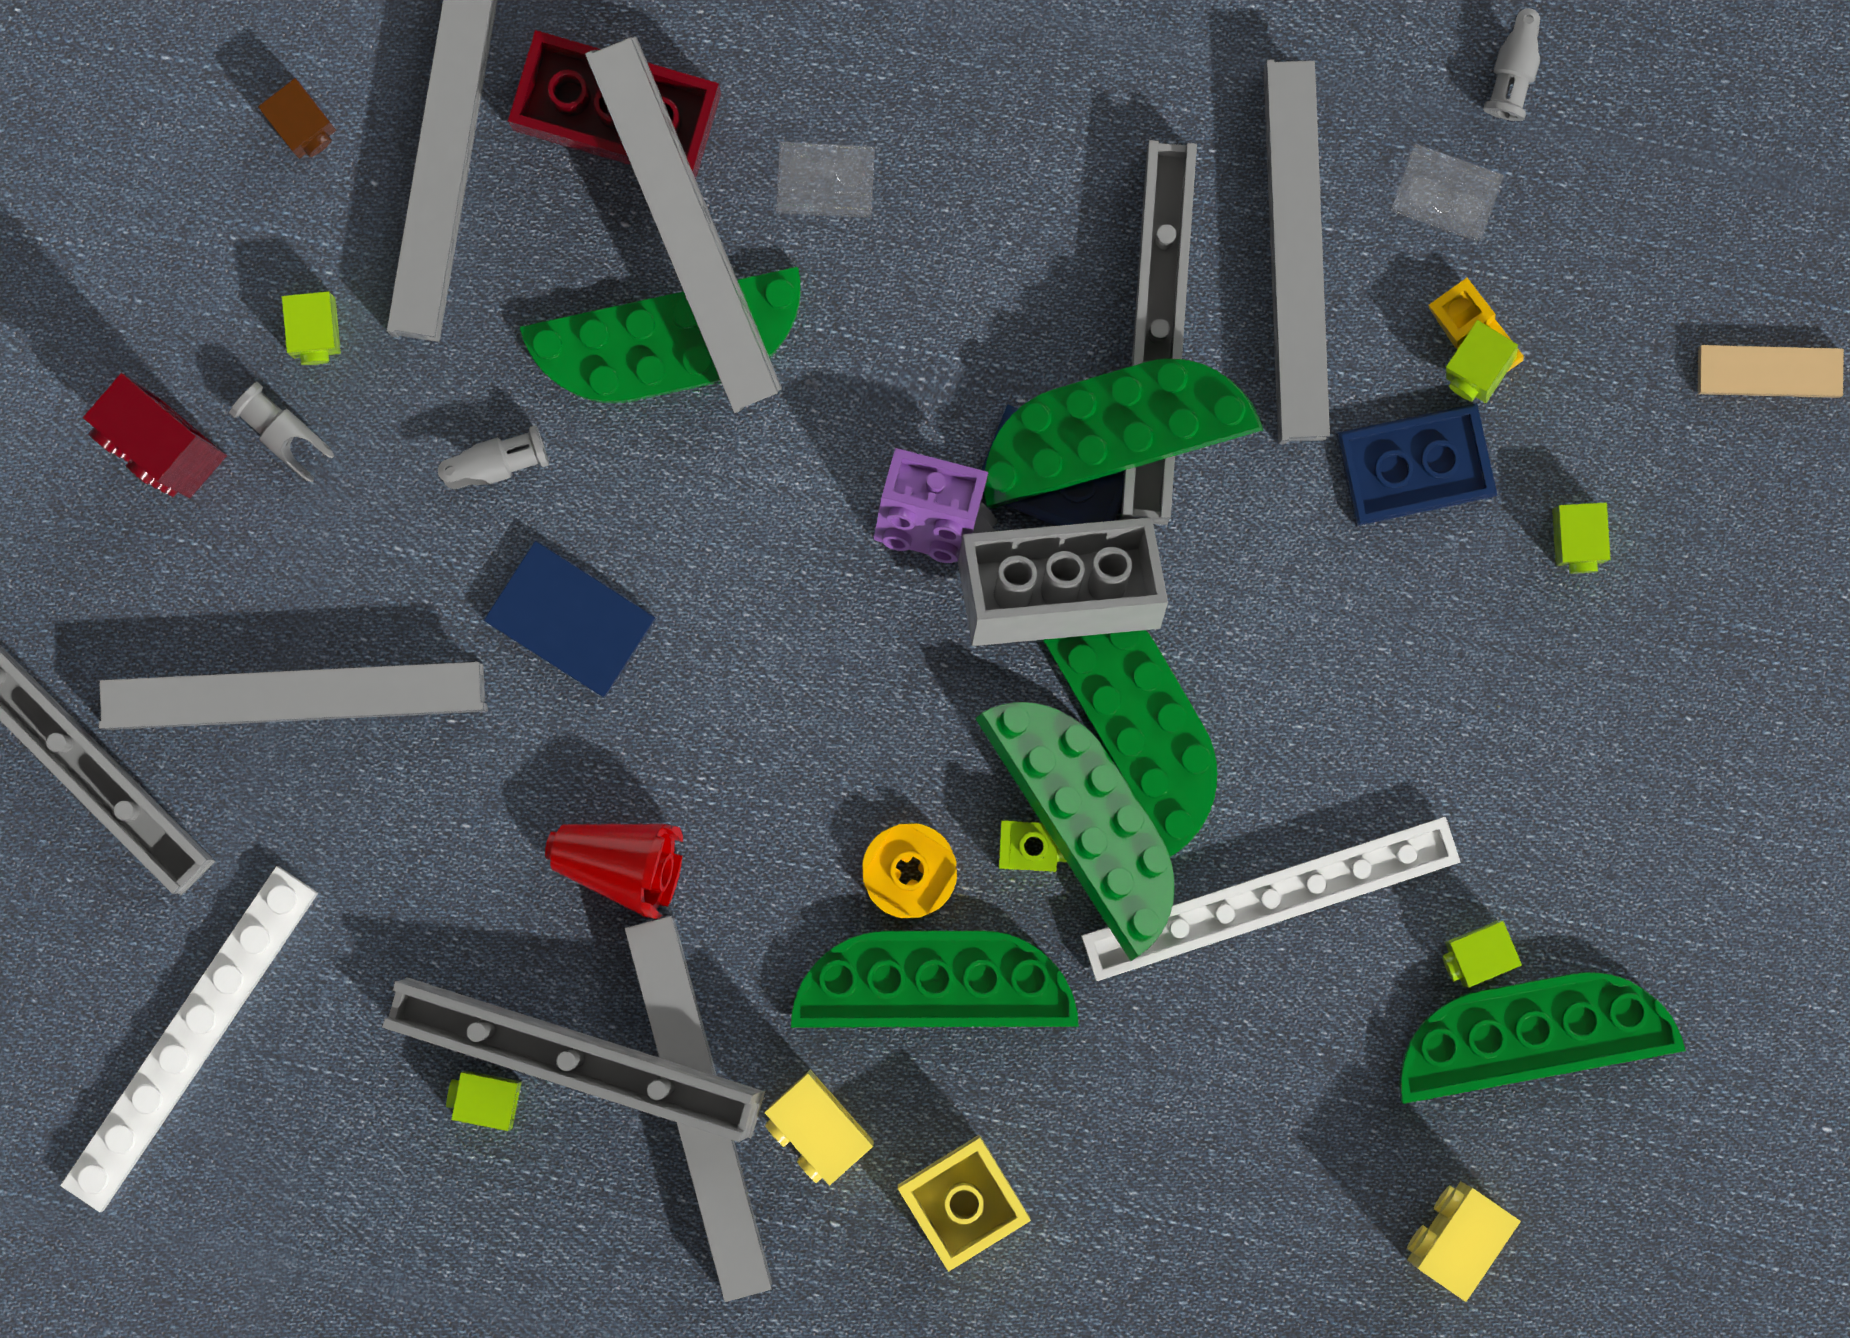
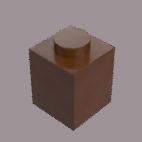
[258,78,337,159]

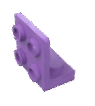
[874,448,988,563]

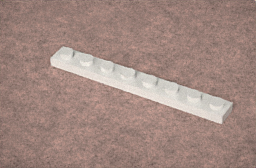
[1081,817,1460,981]
[60,866,318,1212]

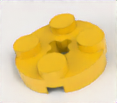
[862,824,957,918]

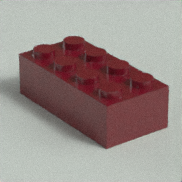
[508,30,721,179]
[83,373,227,499]

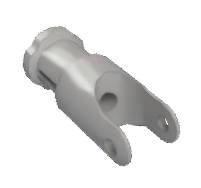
[1483,8,1540,121]
[229,382,335,482]
[438,425,549,489]

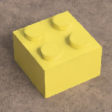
[765,1069,874,1186]
[898,1135,1031,1272]
[1407,1181,1521,1302]

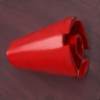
[545,824,683,919]

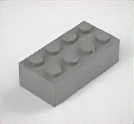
[958,517,1168,646]

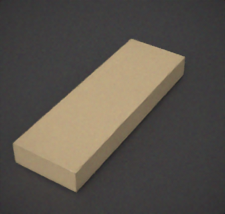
[1698,345,1844,398]

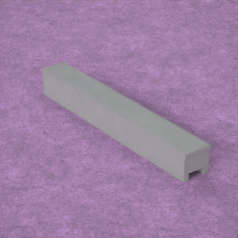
[387,0,498,342]
[585,37,782,413]
[1263,60,1330,444]
[1120,140,1197,525]
[0,645,216,895]
[99,662,488,730]
[625,916,772,1302]
[382,977,765,1142]

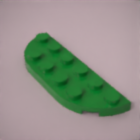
[520,267,801,403]
[984,358,1263,509]
[1043,630,1217,857]
[975,702,1174,961]
[791,931,1079,1028]
[1399,972,1686,1104]

